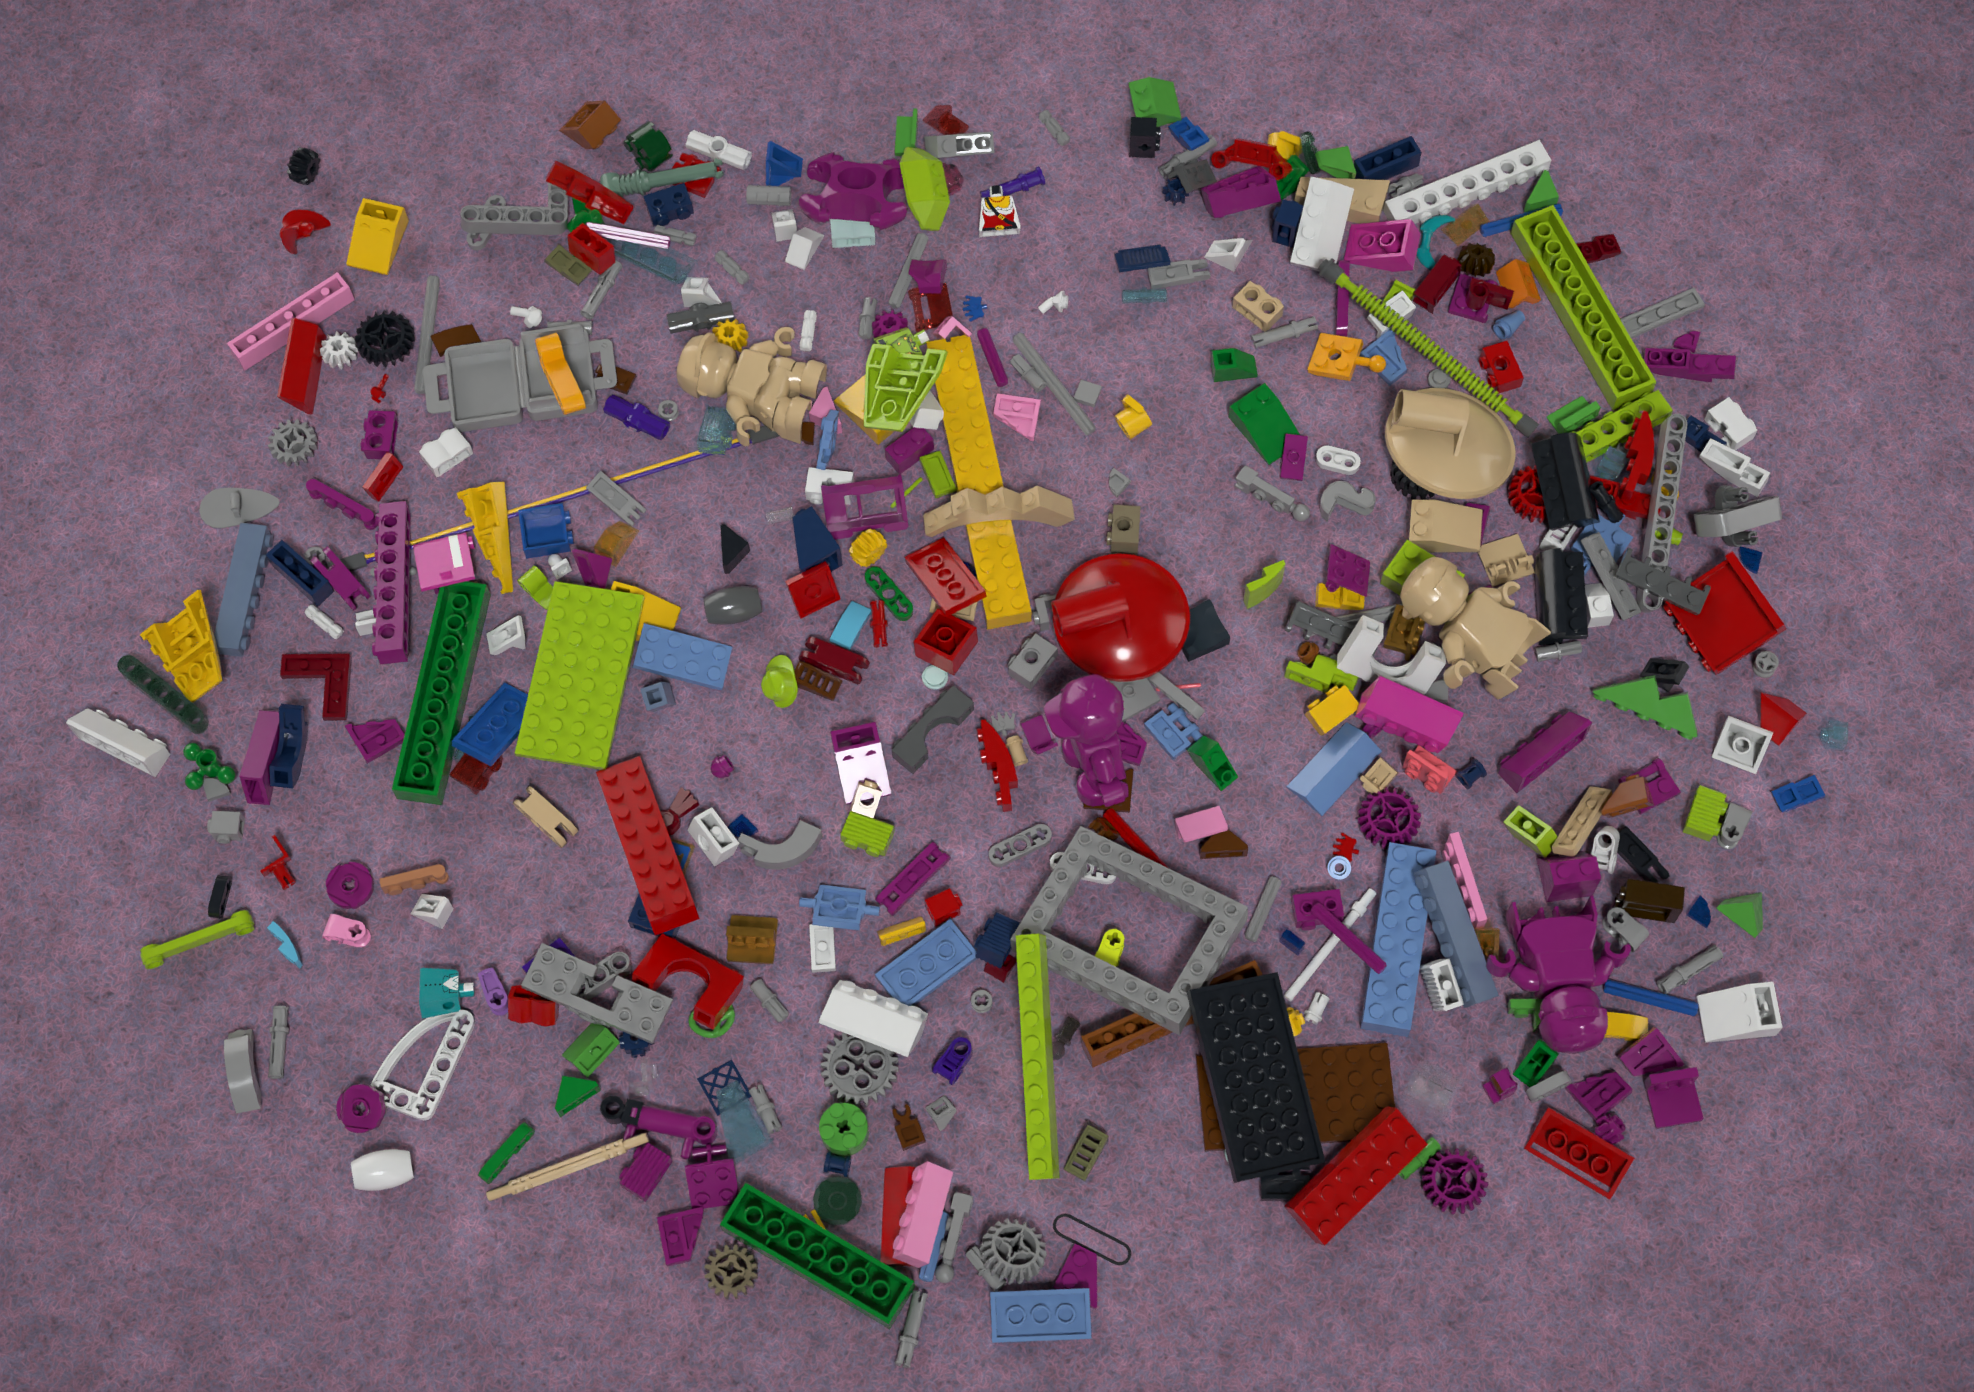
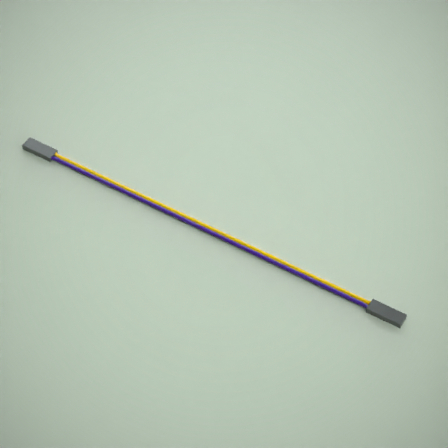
[325,426,779,572]

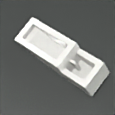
[1700,438,1770,497]

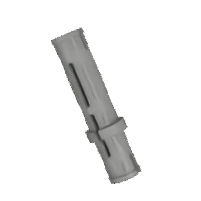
[1159,135,1217,179]
[580,260,622,320]
[1251,316,1318,349]
[1657,945,1723,994]
[268,1006,289,1079]
[895,1291,928,1368]

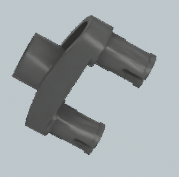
[1711,485,1758,547]

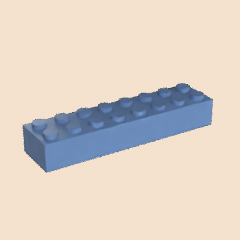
[1360,842,1436,1037]

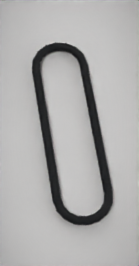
[1053,1213,1131,1265]

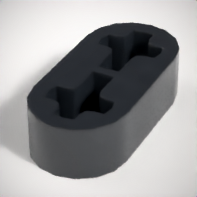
[208,875,232,919]

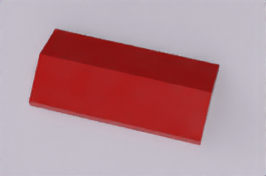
[277,318,327,414]
[1524,1107,1635,1200]
[880,1166,916,1266]

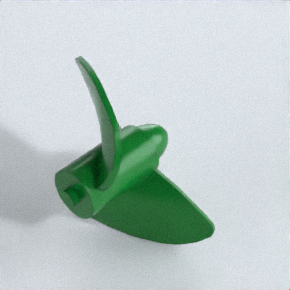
[567,198,605,257]

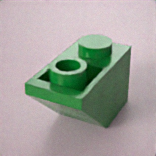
[1211,348,1258,382]
[1187,736,1238,791]

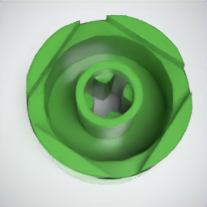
[819,1103,869,1157]

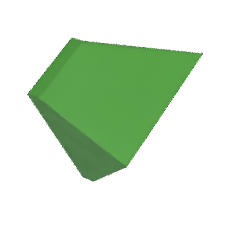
[1315,146,1356,179]
[1716,892,1763,938]

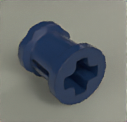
[1456,759,1487,789]
[823,1152,852,1177]

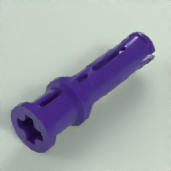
[980,166,1046,198]

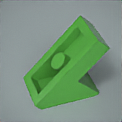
[1507,999,1543,1032]

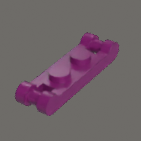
[306,479,377,530]
[875,842,951,916]

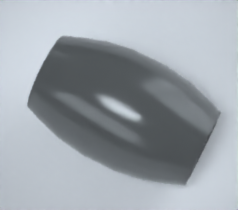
[703,586,762,625]

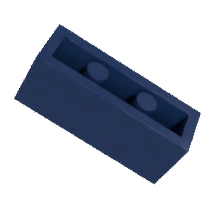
[1354,136,1422,180]
[266,540,334,607]

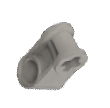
[1717,802,1753,849]
[1602,907,1649,953]

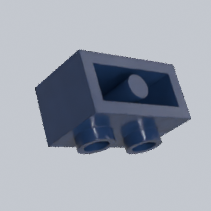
[643,183,694,227]
[1271,199,1304,248]

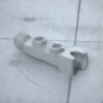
[1234,466,1310,522]
[935,1192,973,1283]

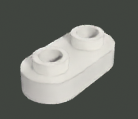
[1316,446,1361,475]

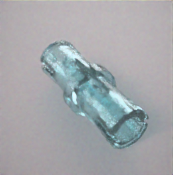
[1122,287,1167,305]

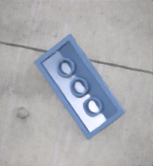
[1287,722,1382,816]

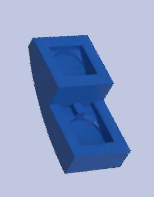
[1169,116,1209,151]
[1771,775,1825,813]

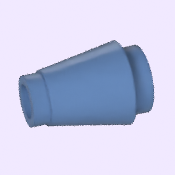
[1493,310,1525,339]

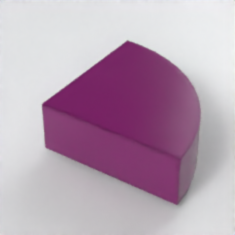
[1673,331,1701,353]

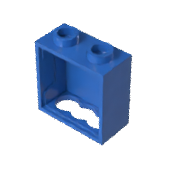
[518,503,574,559]

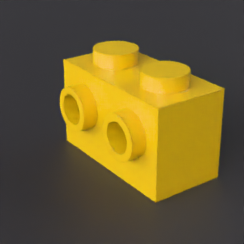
[1304,685,1359,736]

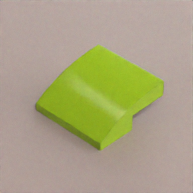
[1243,560,1286,609]

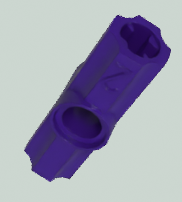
[603,395,671,440]

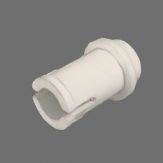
[1304,992,1330,1025]

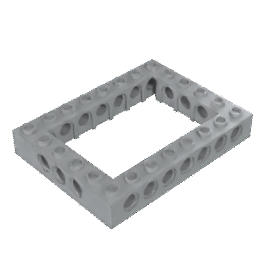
[1010,826,1248,1035]

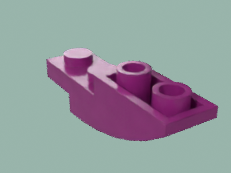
[1644,348,1736,383]

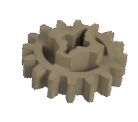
[704,1244,758,1299]

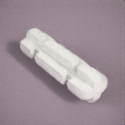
[800,310,817,351]
[305,605,344,639]

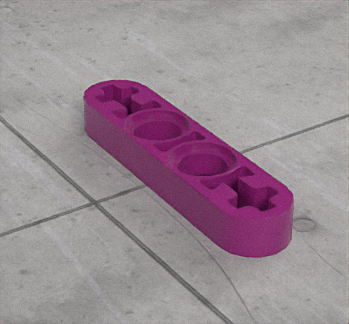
[1335,260,1350,337]

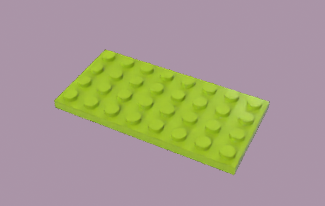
[515,581,645,770]

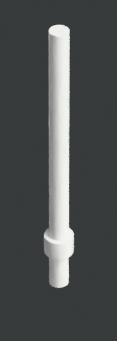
[1284,888,1376,1002]

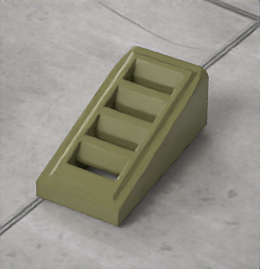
[1064,1125,1109,1181]

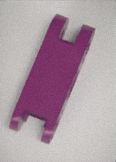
[310,546,371,611]

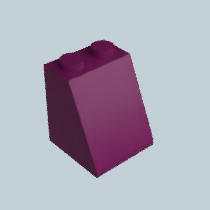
[1536,851,1601,902]

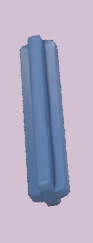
[918,1211,949,1282]

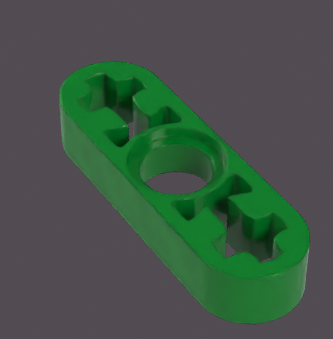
[865,567,913,621]
[478,1122,535,1184]

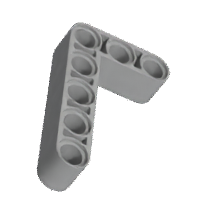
[460,183,568,235]

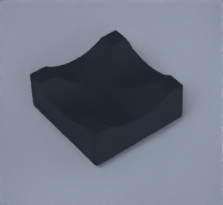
[1182,599,1230,662]

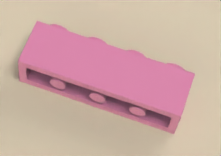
[893,1162,953,1268]

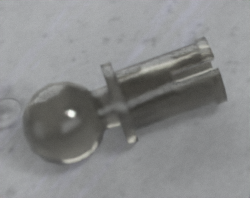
[1052,1016,1080,1060]

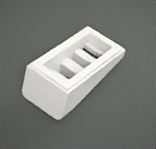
[1539,525,1577,552]

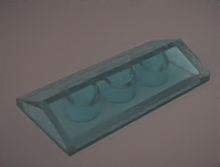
[607,225,697,285]

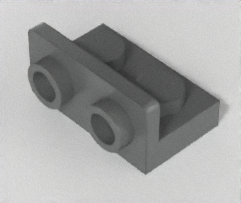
[1167,159,1217,193]

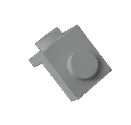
[1032,594,1056,631]

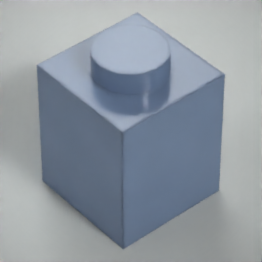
[640,682,676,712]

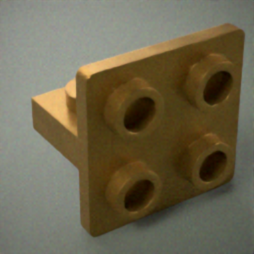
[1383,604,1425,661]
[726,915,778,964]

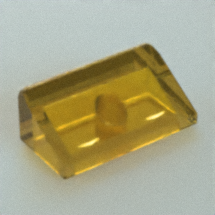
[1440,204,1489,246]

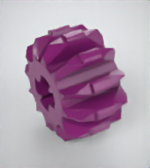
[872,309,909,338]

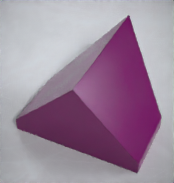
[572,549,612,589]

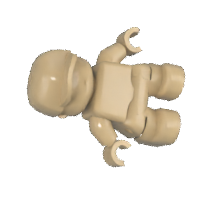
[676,327,827,446]
[1400,557,1551,700]

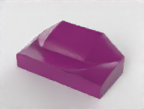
[908,259,947,293]

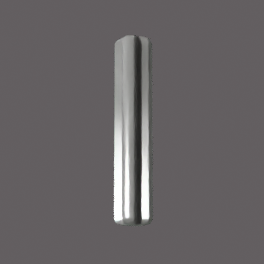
[1245,876,1281,942]

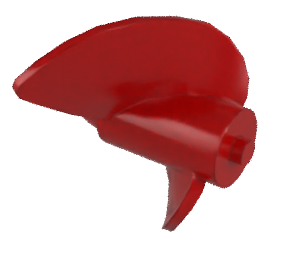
[280,209,331,255]

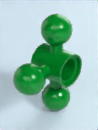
[183,743,236,790]

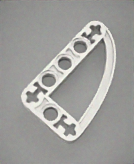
[371,1009,475,1121]

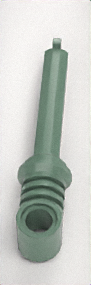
[600,158,724,197]

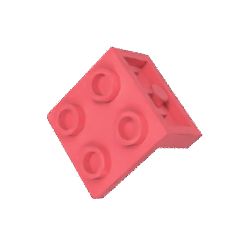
[1402,745,1457,794]

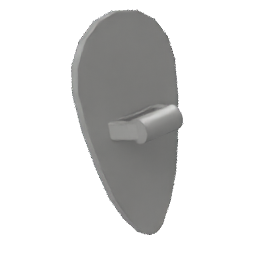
[199,488,280,528]

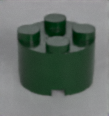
[623,121,673,172]

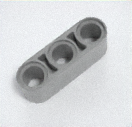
[578,952,632,1001]

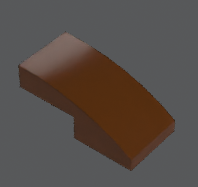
[430,324,481,357]

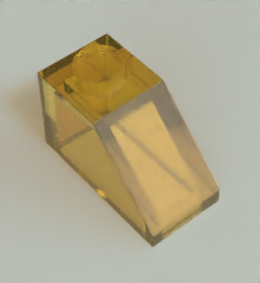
[594,521,639,567]

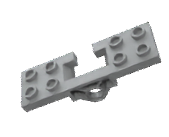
[521,943,673,1044]

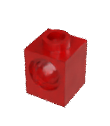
[924,888,963,926]

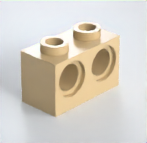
[1232,281,1284,332]

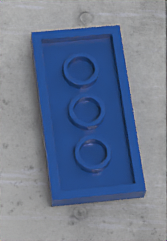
[452,683,528,766]

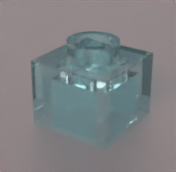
[1820,720,1848,751]

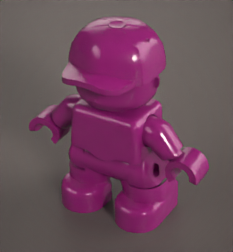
[1044,674,1129,807]
[1486,895,1631,1054]

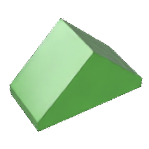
[1524,170,1559,212]

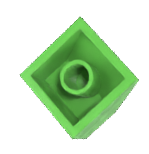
[1128,77,1182,127]

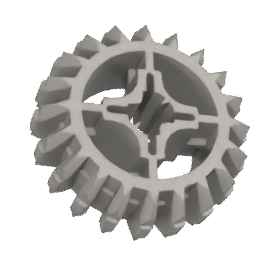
[980,1218,1047,1285]

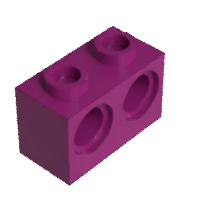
[361,410,399,459]

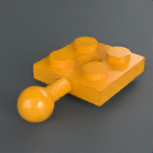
[1307,333,1386,381]

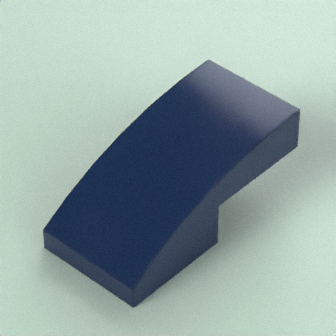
[1685,415,1727,453]

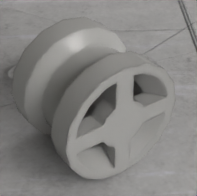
[1752,651,1779,678]

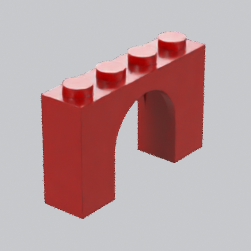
[632,933,744,1030]

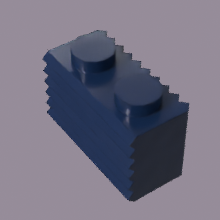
[974,912,1021,968]

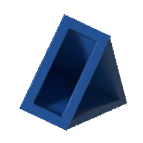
[766,141,803,186]

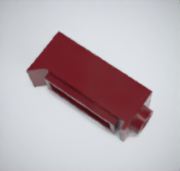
[1413,254,1462,314]

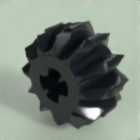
[287,147,320,185]

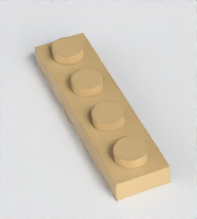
[1552,786,1612,857]

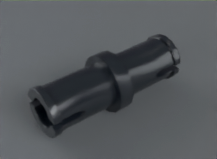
[1589,481,1623,523]

